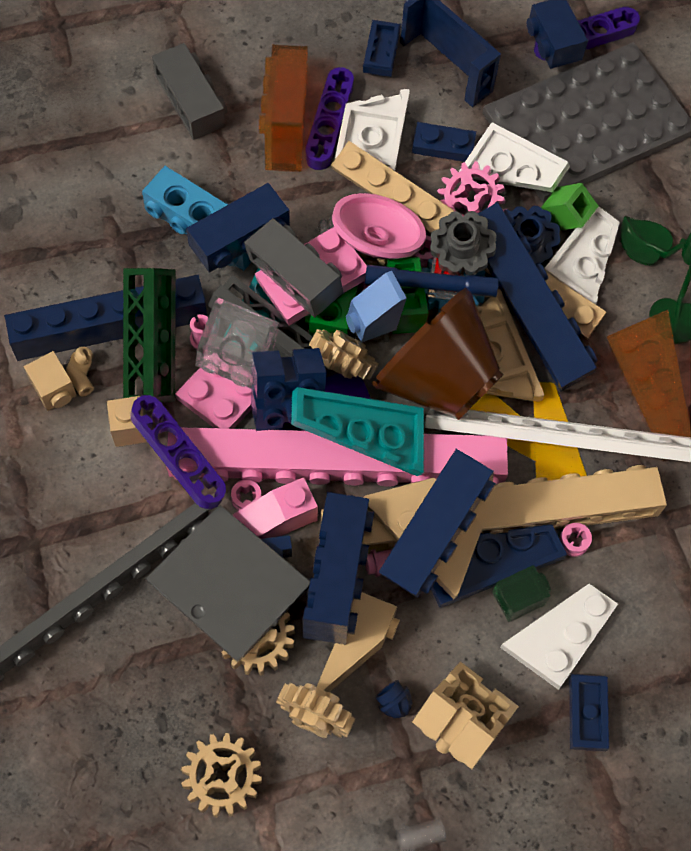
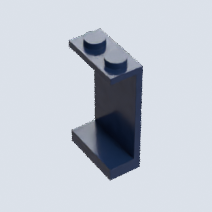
[400,0,501,108]

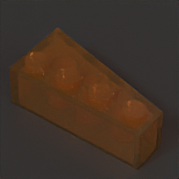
[259,45,308,172]
[606,310,691,462]

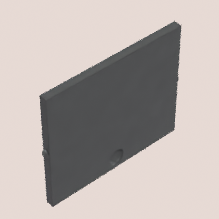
[146,505,310,663]

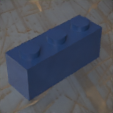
[186,183,290,273]

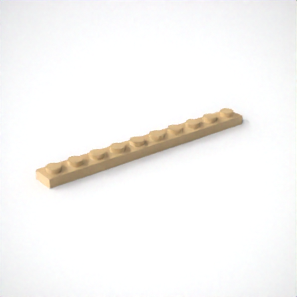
[331,141,606,340]

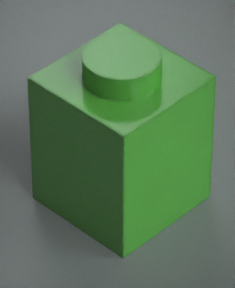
[541,183,599,230]

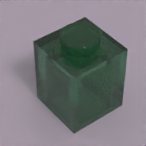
[492,565,551,622]

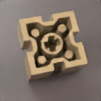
[412,661,519,769]

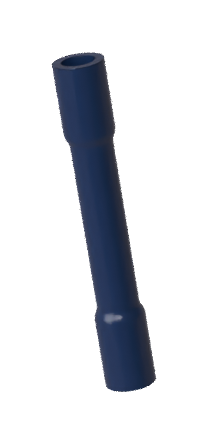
[365,265,499,298]

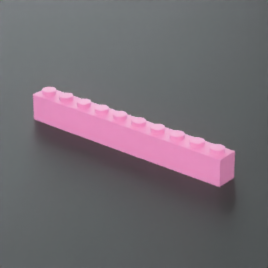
[166,427,508,487]

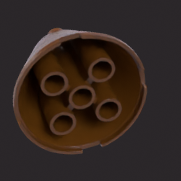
[371,288,504,420]

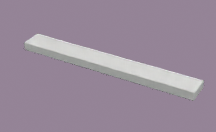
[425,409,691,462]

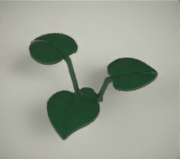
[620,216,691,344]

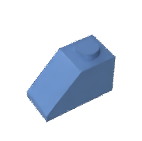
[346,271,407,343]

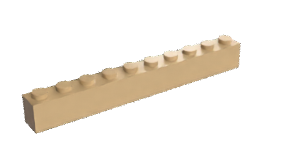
[321,465,667,554]

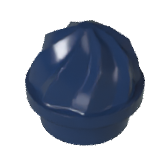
[375,680,413,718]

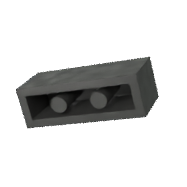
[152,43,228,140]
[244,218,344,318]

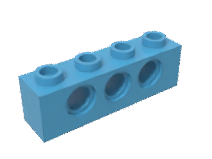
[142,166,252,271]

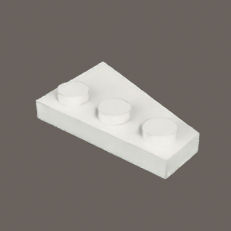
[459,122,570,192]
[544,207,620,305]
[500,584,618,690]

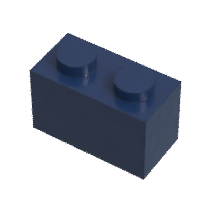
[526,0,588,69]

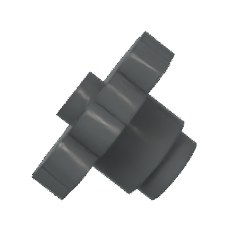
[430,211,496,275]

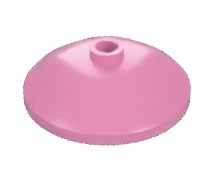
[332,193,426,260]

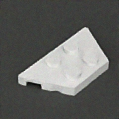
[335,89,410,171]

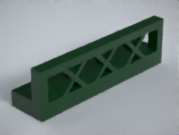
[123,268,176,403]

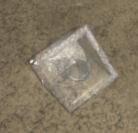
[195,297,279,389]

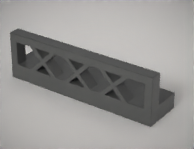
[208,275,313,357]

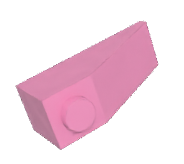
[232,477,318,539]

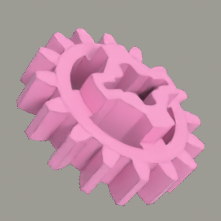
[438,162,506,217]

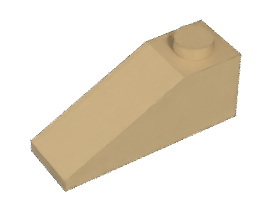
[317,592,400,692]

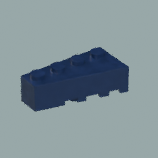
[379,448,496,598]
[303,492,374,645]

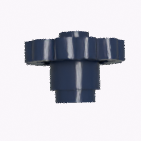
[510,205,560,265]

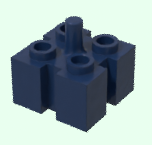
[251,348,326,431]

